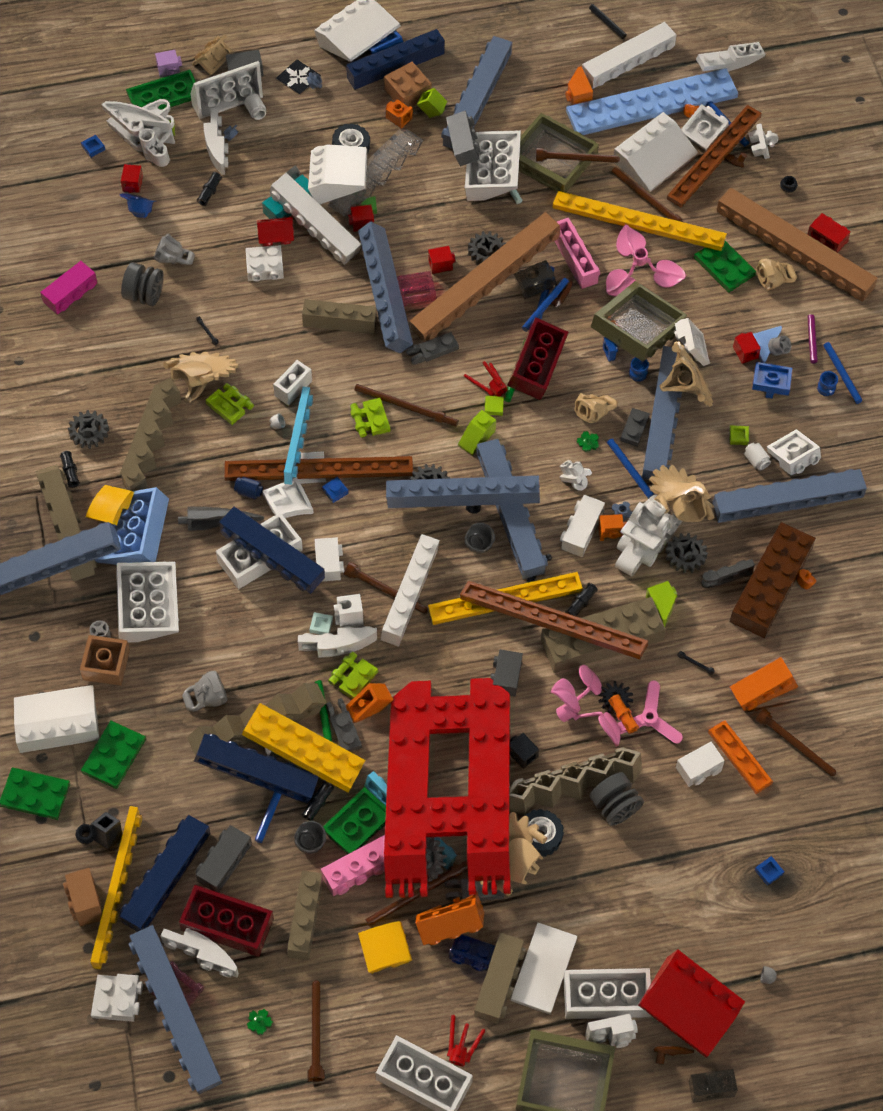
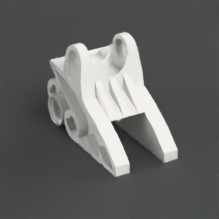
[101,99,175,167]
[615,495,682,577]

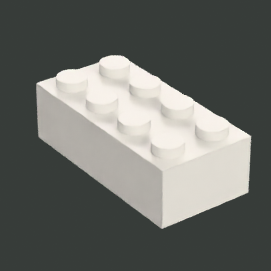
[216,512,303,590]
[563,968,651,1019]
[376,1035,473,1111]

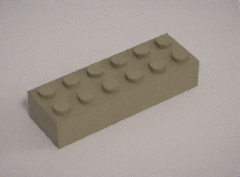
[541,597,666,673]

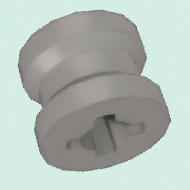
[768,336,792,356]
[89,620,111,638]

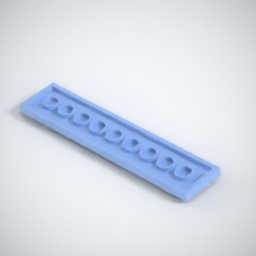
[566,68,738,135]

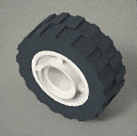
[332,123,370,154]
[525,809,564,857]

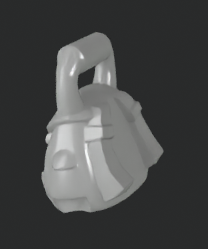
[153,234,195,265]
[182,671,228,712]

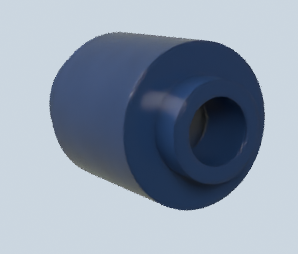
[234,477,263,500]

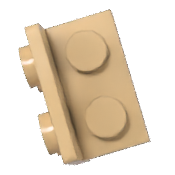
[192,34,234,76]

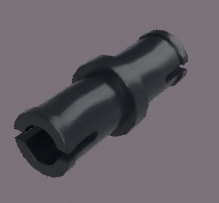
[197,172,222,206]
[60,451,80,488]
[565,582,598,616]
[301,781,334,821]

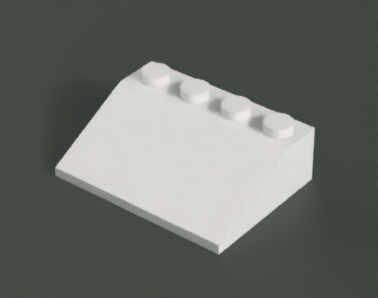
[314,0,401,62]
[191,61,263,119]
[614,112,698,193]
[465,130,521,201]
[308,145,367,204]
[116,562,179,642]
[14,685,100,753]

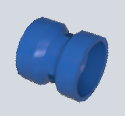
[629,357,649,382]
[817,371,838,396]

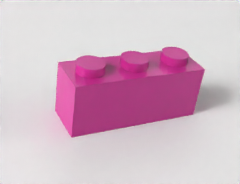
[40,261,97,315]

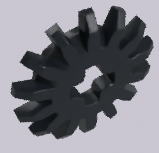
[598,681,633,714]

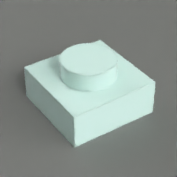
[309,612,333,635]

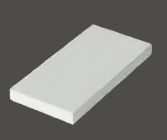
[511,923,577,1015]

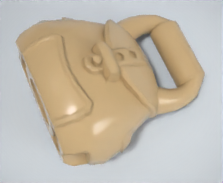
[756,258,797,291]
[574,393,618,423]

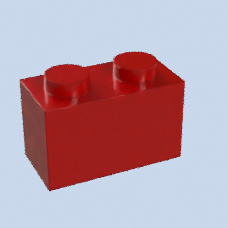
[807,213,851,253]
[257,217,294,246]

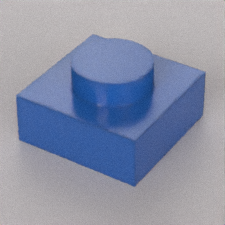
[81,135,105,158]
[603,337,618,362]
[322,477,349,503]
[755,856,784,886]

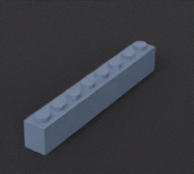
[441,36,512,149]
[358,222,413,353]
[642,346,682,481]
[477,439,548,580]
[712,469,867,523]
[386,475,540,508]
[0,522,121,595]
[128,925,223,1094]

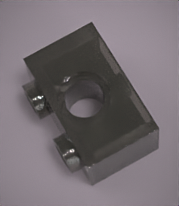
[514,260,557,300]
[688,1069,738,1103]

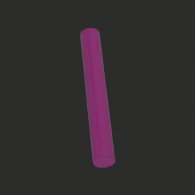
[807,314,818,364]

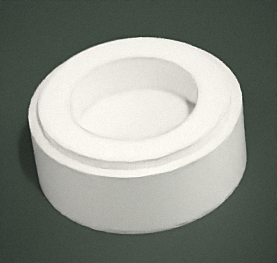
[646,499,666,517]

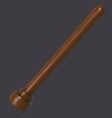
[536,147,620,163]
[344,562,428,613]
[755,708,836,776]
[307,980,325,1082]

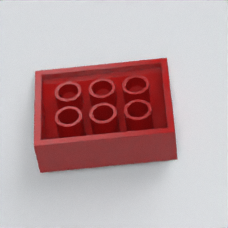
[638,949,745,1058]

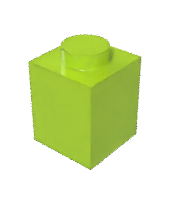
[417,88,448,118]

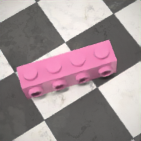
[554,217,600,289]
[321,835,385,896]

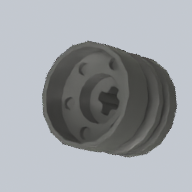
[121,262,164,306]
[590,772,644,826]

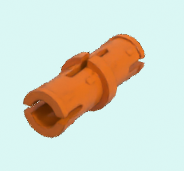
[608,694,639,734]

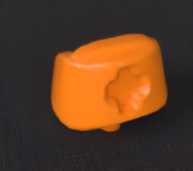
[683,104,699,118]
[797,569,817,589]

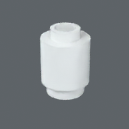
[244,94,266,120]
[744,443,771,471]

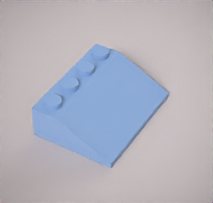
[95,487,169,565]

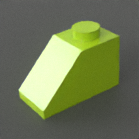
[458,410,496,456]
[646,581,677,627]

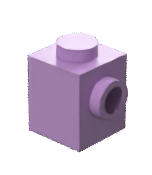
[155,50,182,77]

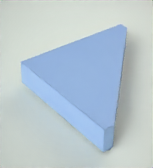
[753,326,782,363]

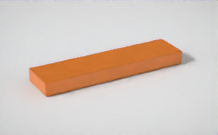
[708,720,773,794]

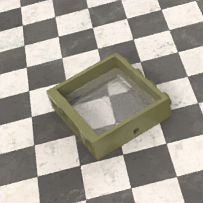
[519,113,599,193]
[591,281,687,362]
[516,1029,616,1111]

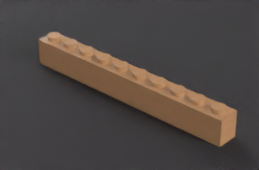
[717,188,878,302]
[410,212,561,342]

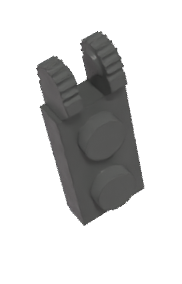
[406,332,459,365]
[701,559,755,588]
[326,698,362,752]
[445,879,504,901]

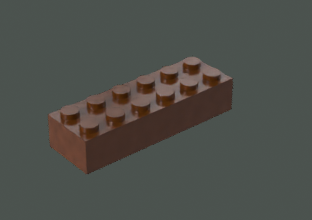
[730,522,816,639]

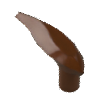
[725,153,747,168]
[551,280,573,307]
[653,1046,695,1065]

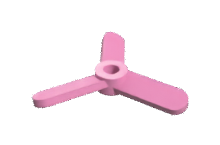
[618,680,683,744]

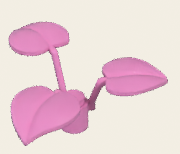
[606,225,686,297]
[551,665,620,747]

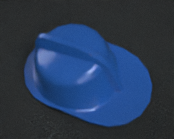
[120,193,157,218]

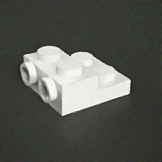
[681,104,729,151]
[246,245,284,281]
[675,318,710,366]
[767,429,821,476]
[91,974,143,1022]
[585,1014,638,1048]

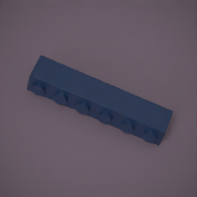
[346,29,445,90]
[219,506,325,594]
[194,734,318,804]
[120,815,211,932]

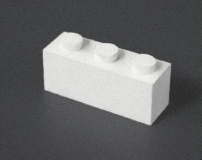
[560,495,605,557]

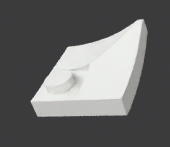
[262,478,314,518]

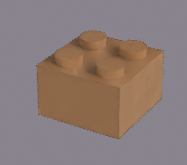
[384,62,432,107]
[80,635,130,686]
[63,868,103,927]

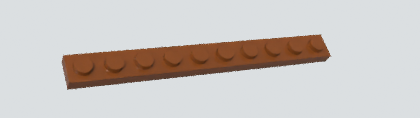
[225,456,413,481]
[460,581,648,660]

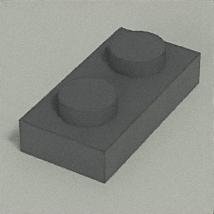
[620,408,650,447]

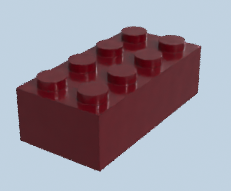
[507,317,569,400]
[179,885,274,957]

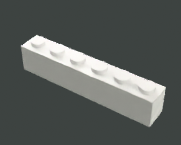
[582,22,676,89]
[270,173,361,265]
[381,534,440,647]

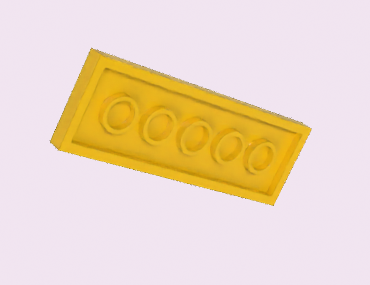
[241,703,366,793]

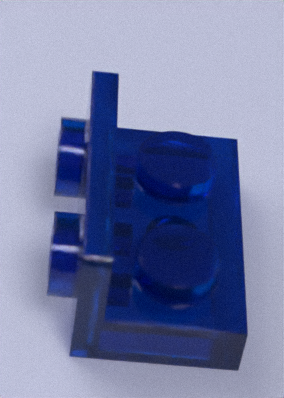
[449,934,495,972]

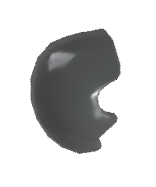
[464,523,495,554]
[294,821,326,854]

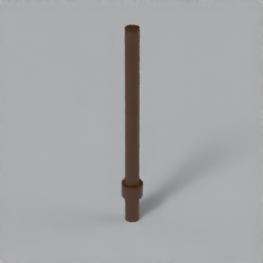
[612,167,683,222]
[354,384,459,427]
[365,860,468,926]

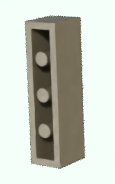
[302,299,377,334]
[287,871,323,961]
[474,933,526,1024]

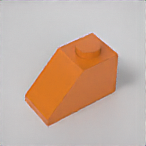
[565,66,593,105]
[346,683,394,723]

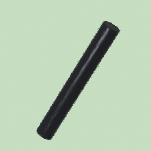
[589,4,627,39]

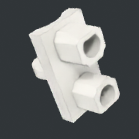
[749,124,778,159]
[560,460,592,491]

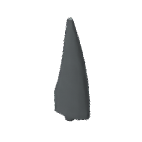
[178,506,264,531]

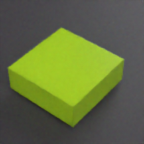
[485,396,504,416]
[730,425,749,445]

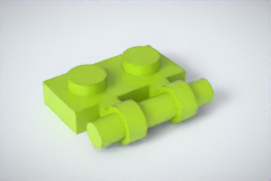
[206,383,254,425]
[350,398,390,438]
[328,651,378,699]

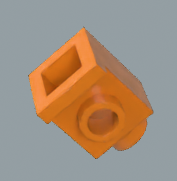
[386,99,413,129]
[598,514,627,541]

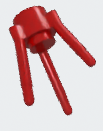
[464,361,508,396]
[447,1015,485,1067]

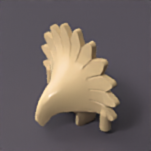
[660,341,713,407]
[163,352,238,403]
[649,465,715,522]
[480,812,547,896]

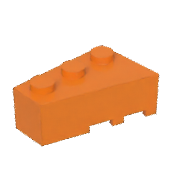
[730,657,798,712]
[415,892,484,945]

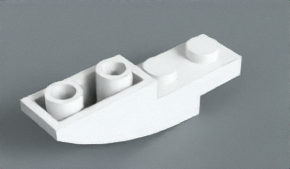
[696,42,765,72]
[204,109,229,175]
[298,626,377,658]
[161,928,239,978]

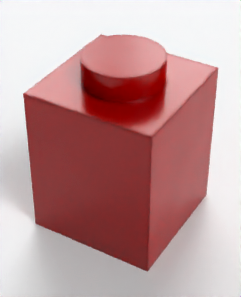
[121,164,143,193]
[348,204,374,232]
[428,246,456,274]
[733,332,761,364]

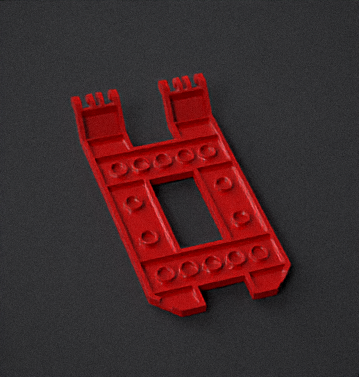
[384,678,511,898]

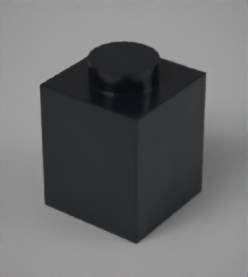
[510,733,539,769]
[91,812,123,850]

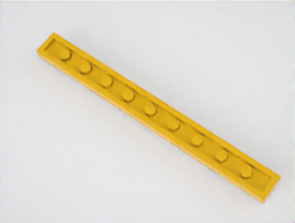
[553,191,727,251]

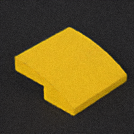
[85,485,134,526]
[358,921,412,974]

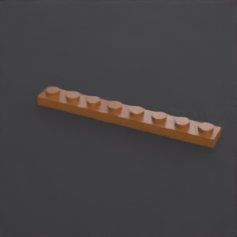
[667,105,762,208]

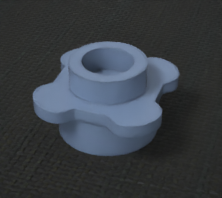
[307,72,322,89]
[223,125,238,141]
[612,501,632,521]

